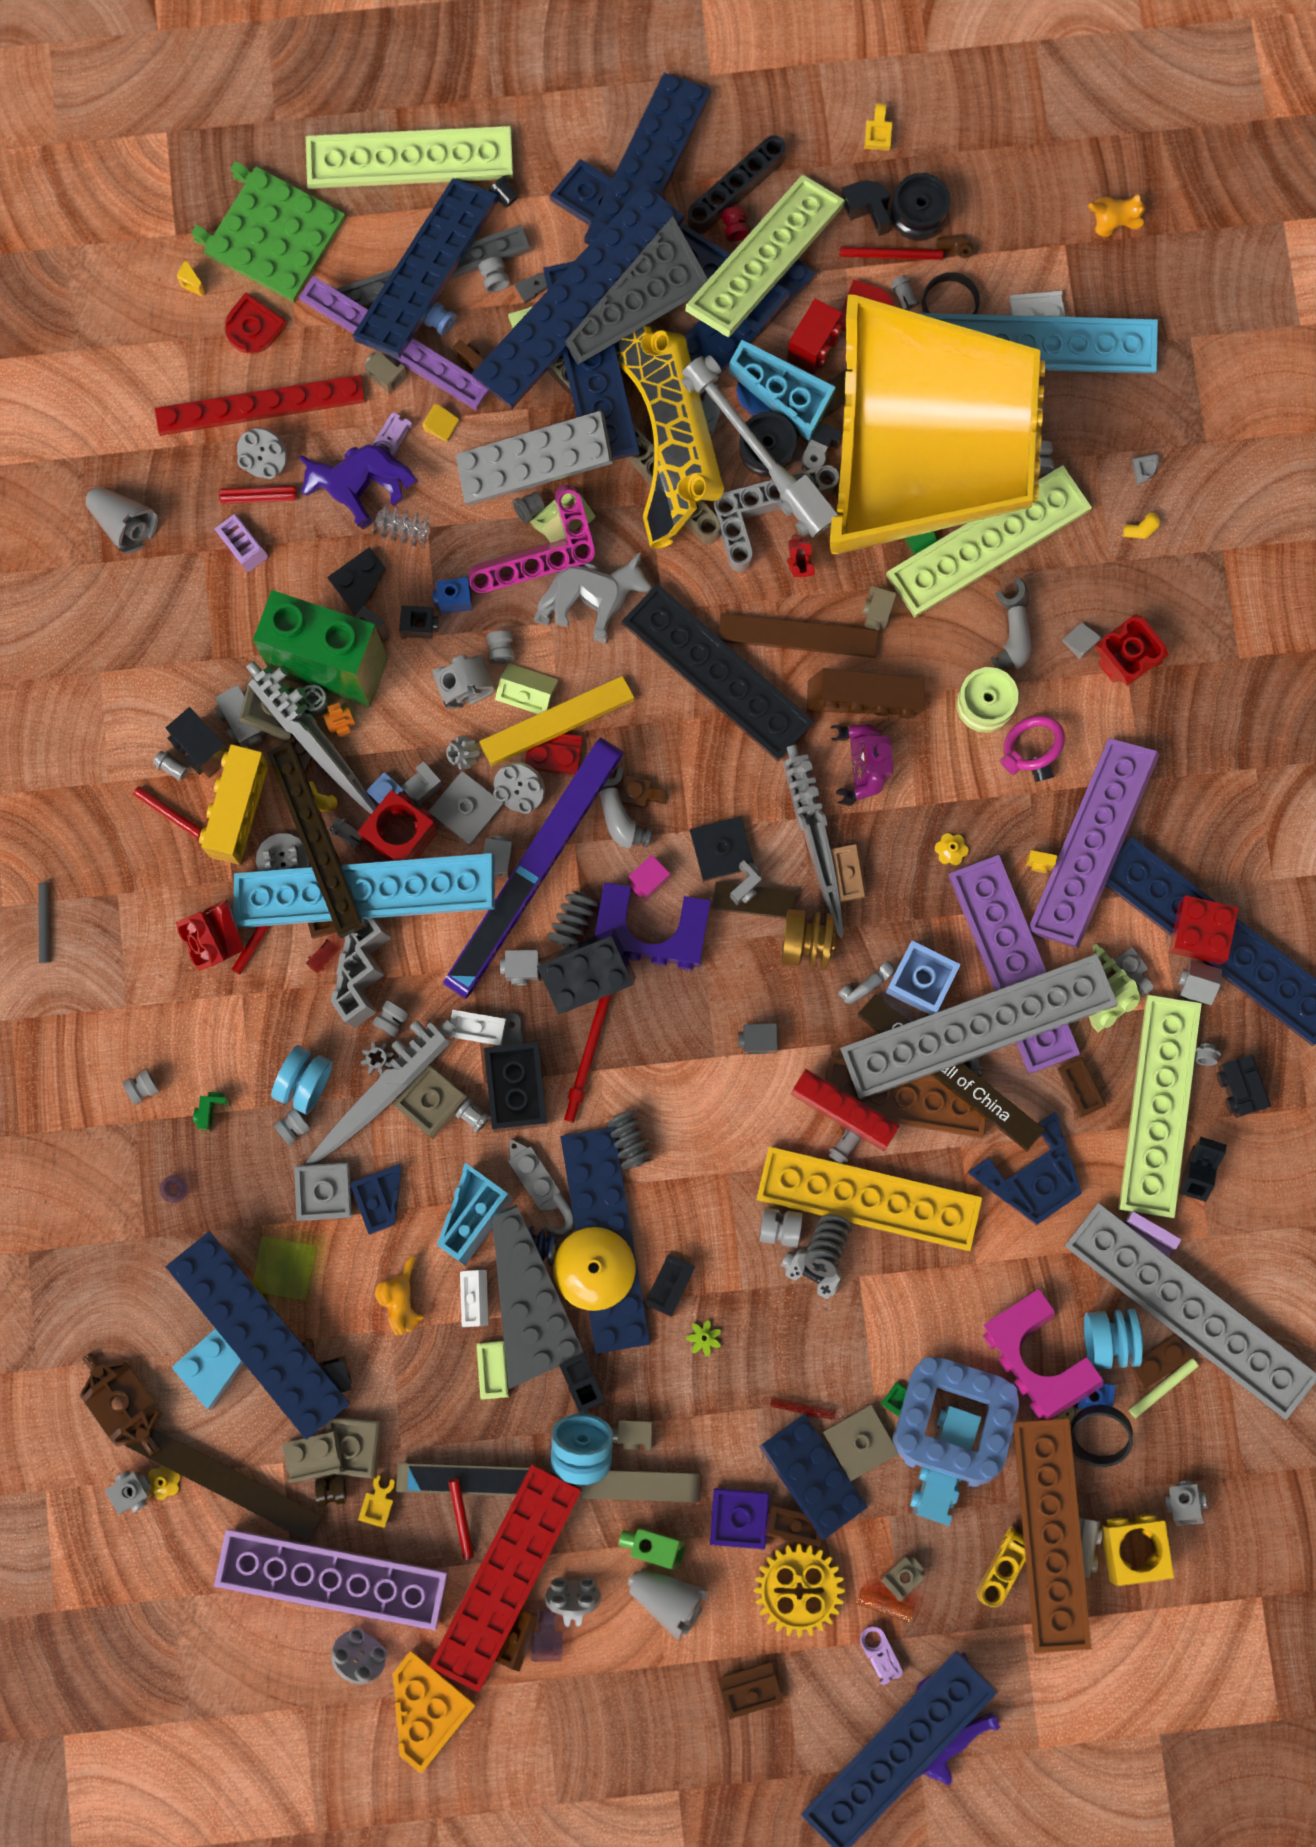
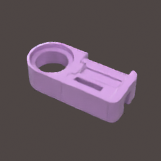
[372,413,412,457]
[860,1626,903,1685]

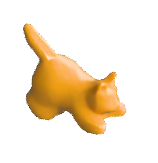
[1088,194,1145,237]
[375,1255,424,1336]

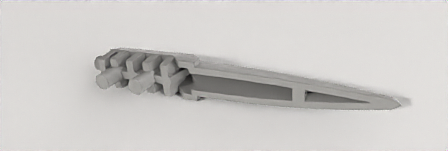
[246,661,376,814]
[783,745,843,939]
[304,1020,455,1166]

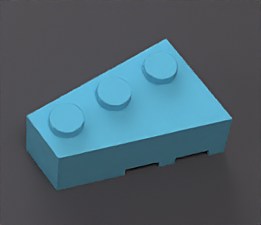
[437,1163,514,1265]

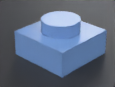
[366,772,404,804]

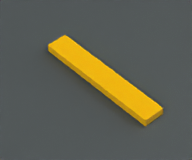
[479,676,634,767]

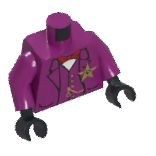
[831,724,893,806]

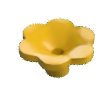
[935,833,969,866]
[148,1465,181,1500]

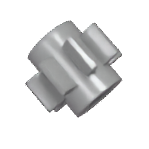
[447,735,480,770]
[360,1042,394,1075]

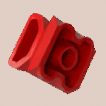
[1094,614,1169,686]
[176,899,245,971]

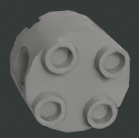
[432,655,494,709]

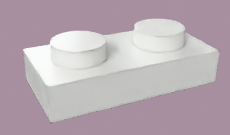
[448,1010,507,1046]
[460,1270,488,1327]

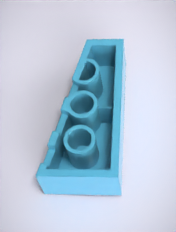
[728,340,835,441]
[171,1308,279,1410]
[910,1406,981,1526]

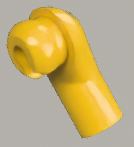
[1123,512,1160,539]
[309,781,338,812]

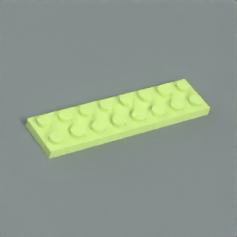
[306,126,513,189]
[685,174,845,338]
[886,465,1092,618]
[1118,995,1202,1219]

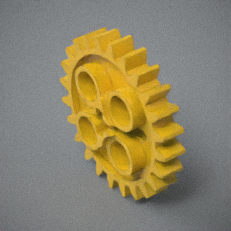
[753,1543,845,1638]

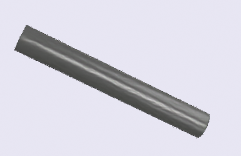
[38,883,50,964]

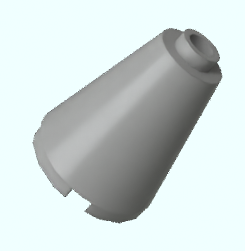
[86,486,158,554]
[628,1568,709,1641]

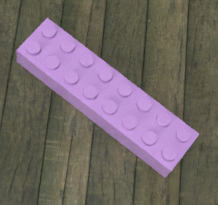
[214,1528,449,1630]

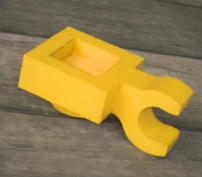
[864,104,892,151]

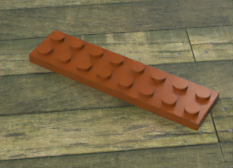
[1013,1419,1092,1653]

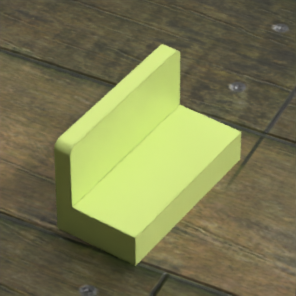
[530,493,595,543]
[495,664,558,714]

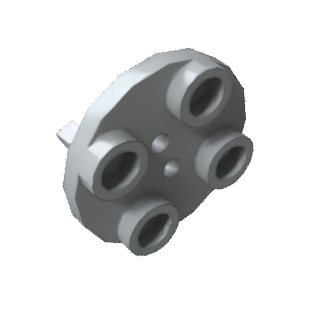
[237,427,287,479]
[493,762,545,814]
[256,833,309,871]
[545,1577,601,1627]
[331,1628,387,1685]

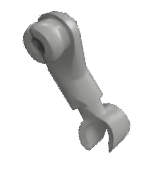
[838,961,894,1004]

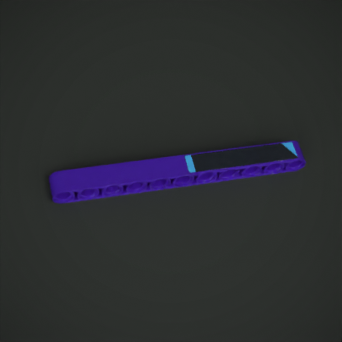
[443,737,624,999]

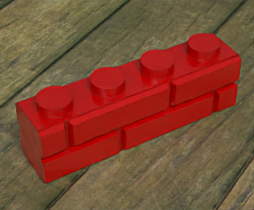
[790,1068,900,1152]

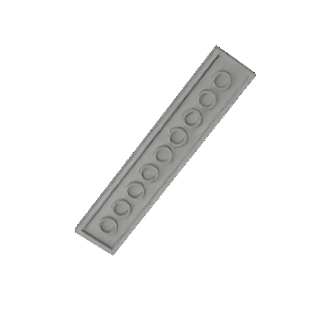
[840,954,1117,1100]
[1064,1203,1316,1420]

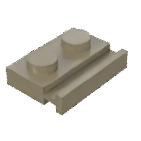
[283,1432,344,1484]

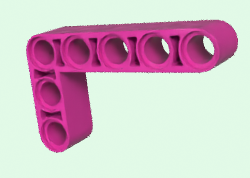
[468,485,595,593]

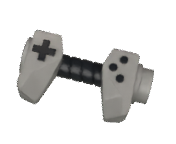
[781,1249,842,1299]

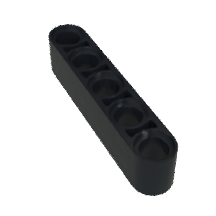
[688,135,786,234]

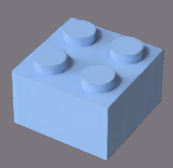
[885,941,961,1015]

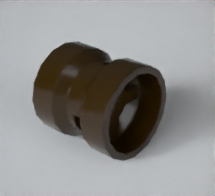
[315,1476,347,1507]

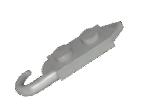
[508,1139,574,1236]

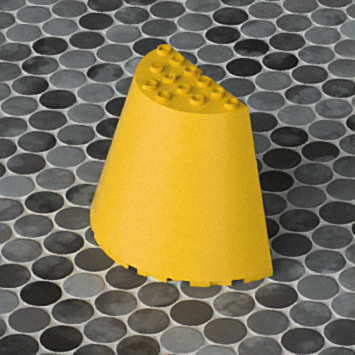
[830,295,1045,554]

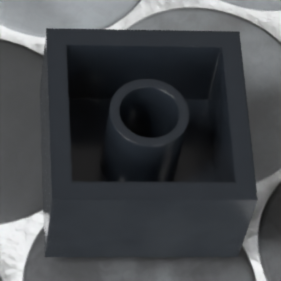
[165,707,229,778]

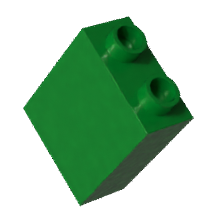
[253,590,388,707]

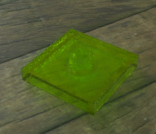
[253,1236,317,1301]

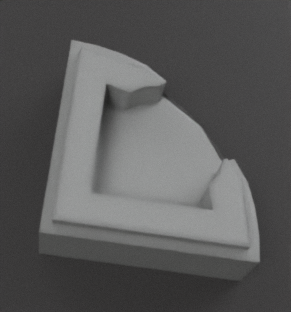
[1131,454,1159,486]

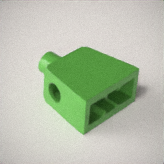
[619,1528,688,1569]

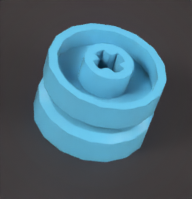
[271,1044,333,1115]
[550,1414,613,1485]

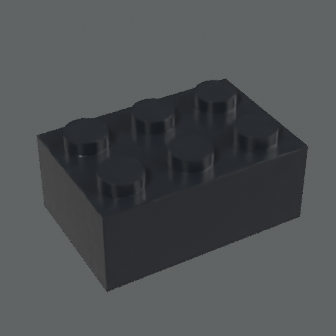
[537,928,636,1015]
[484,1042,548,1132]

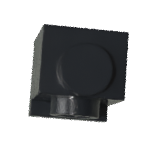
[399,606,439,639]

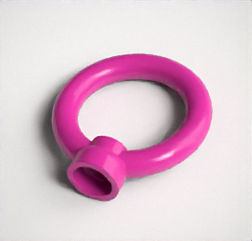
[999,716,1065,776]

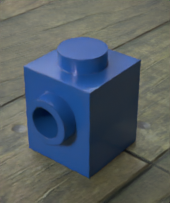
[432,577,472,614]

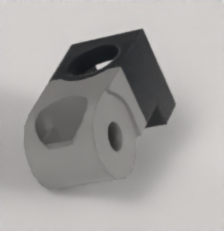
[802,421,843,471]

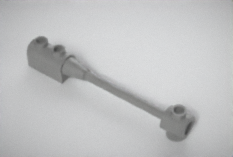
[681,355,838,538]

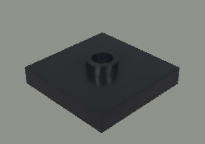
[689,816,754,882]

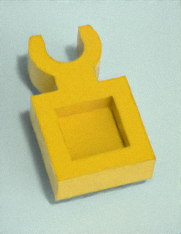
[358,1475,395,1528]

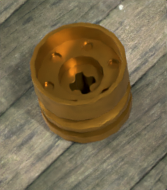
[781,909,836,970]

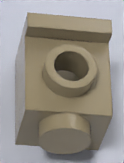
[364,351,407,395]
[862,586,896,630]
[613,1420,652,1450]
[879,1556,925,1602]

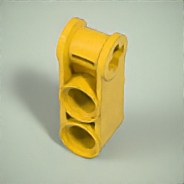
[976,1526,1025,1607]

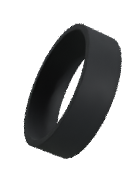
[922,272,980,315]
[1071,1405,1133,1467]

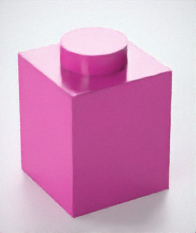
[628,855,670,900]

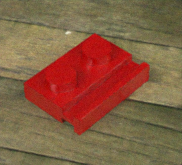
[525,734,583,776]

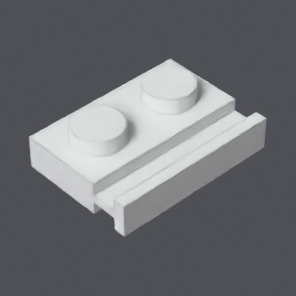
[1009,291,1065,317]

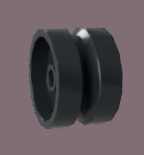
[891,173,950,241]
[739,412,797,478]

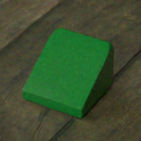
[904,532,937,555]
[881,1381,907,1417]

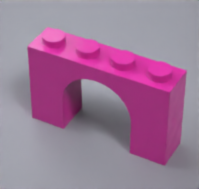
[982,1289,1103,1420]

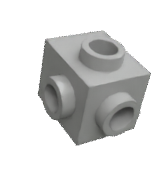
[105,1470,153,1515]
[1166,1481,1208,1526]

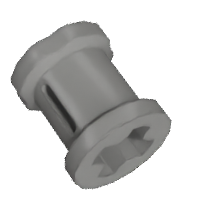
[455,1097,491,1133]

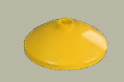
[553,1227,636,1311]

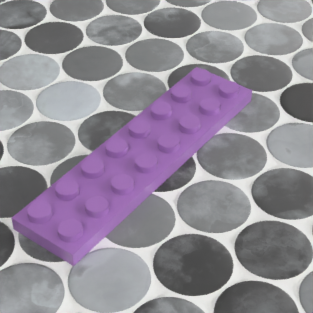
[1029,738,1160,949]
[948,855,1080,1075]

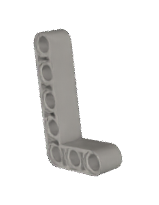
[714,465,839,572]

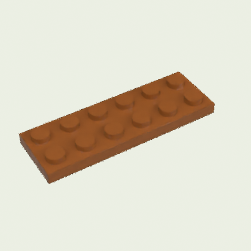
[826,1058,991,1139]

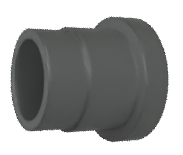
[512,492,545,523]

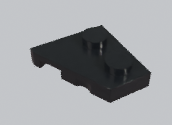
[327,547,386,616]

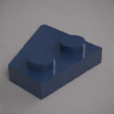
[350,1164,402,1235]

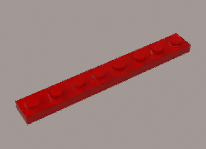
[155,375,365,436]

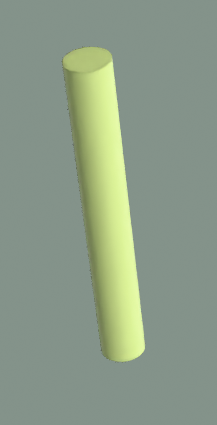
[1128,1358,1199,1419]

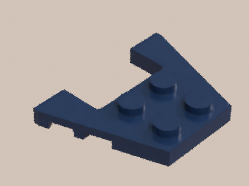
[968,1112,1082,1225]

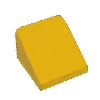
[177,260,205,296]
[423,403,459,442]

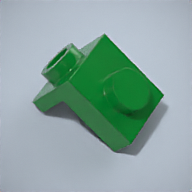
[193,1092,231,1132]

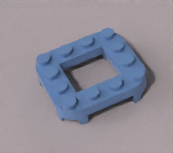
[893,1357,1019,1487]

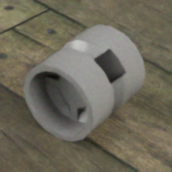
[759,1207,802,1248]

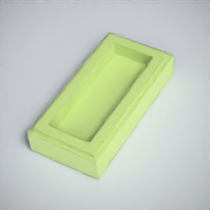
[477,1341,509,1399]

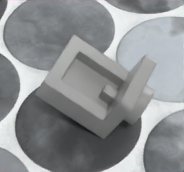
[730,860,762,905]

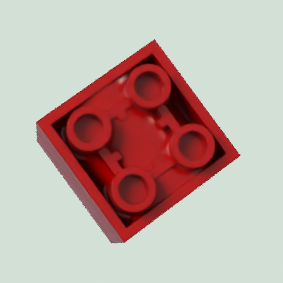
[358,790,438,861]

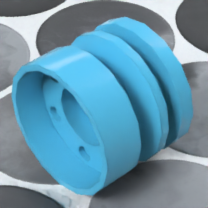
[1084,1308,1143,1370]

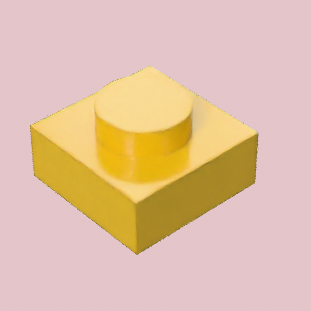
[1025,850,1057,873]

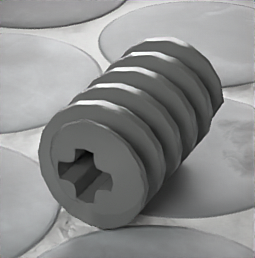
[547,890,599,948]
[607,1108,655,1169]
[804,1214,852,1278]

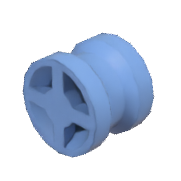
[425,302,457,336]

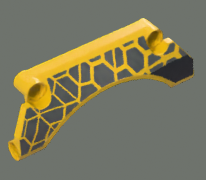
[614,326,724,549]

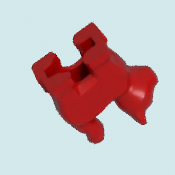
[786,534,815,578]

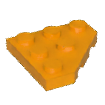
[392,1650,476,1774]

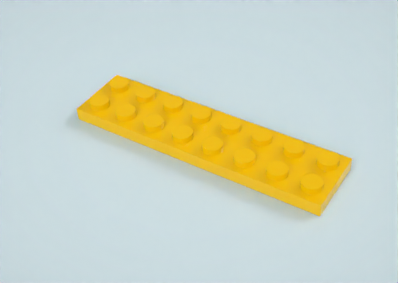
[756,1147,982,1252]

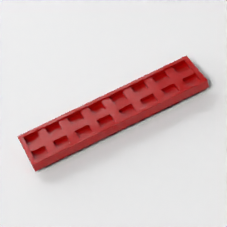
[429,1463,582,1692]

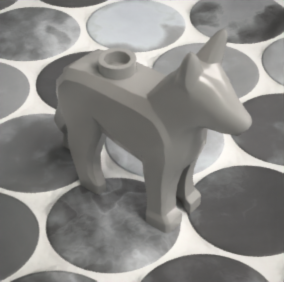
[534,553,651,644]

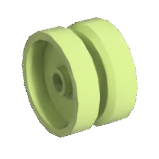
[956,667,1019,733]

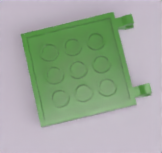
[191,161,346,303]

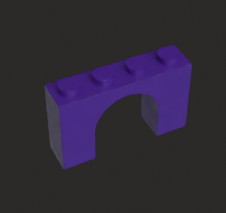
[595,882,711,971]

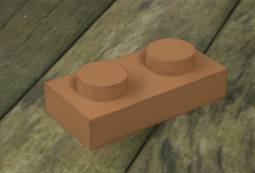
[830,844,867,903]

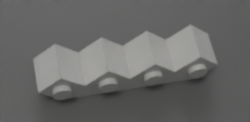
[331,918,392,1028]

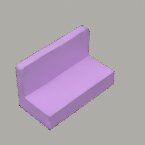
[1123,1212,1182,1257]

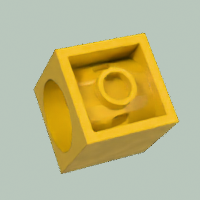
[1100,1514,1174,1586]

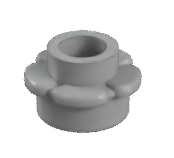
[1195,1043,1221,1066]

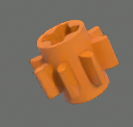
[323,702,355,737]

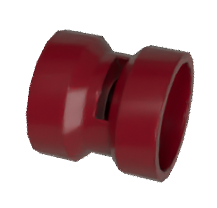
[721,206,751,242]

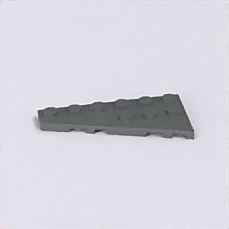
[564,216,708,365]
[492,1205,584,1389]

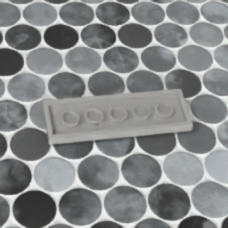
[456,411,613,506]

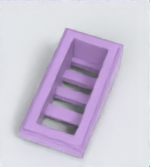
[215,514,268,572]

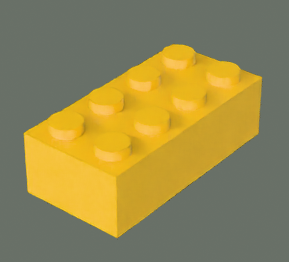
[199,745,269,865]

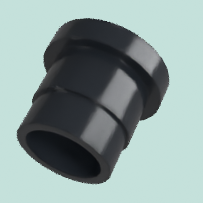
[488,175,520,208]
[1028,755,1055,782]

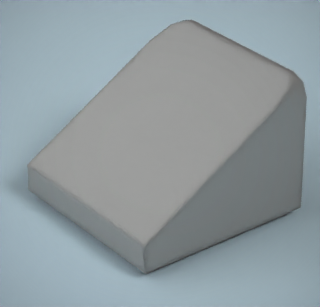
[1062,623,1101,660]

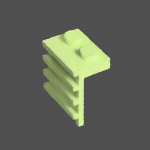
[1089,944,1141,1033]

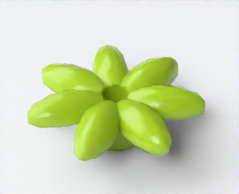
[686,1320,721,1357]

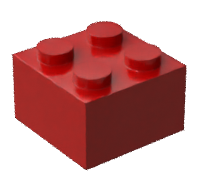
[787,298,843,375]
[1169,895,1238,965]

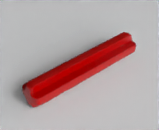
[219,485,297,504]

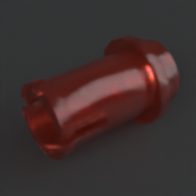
[306,939,339,974]

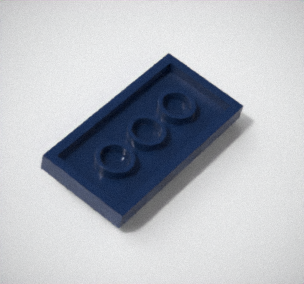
[759,1414,868,1540]

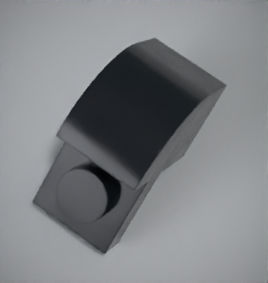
[841,180,892,236]
[1180,1136,1227,1202]
[559,1353,606,1415]

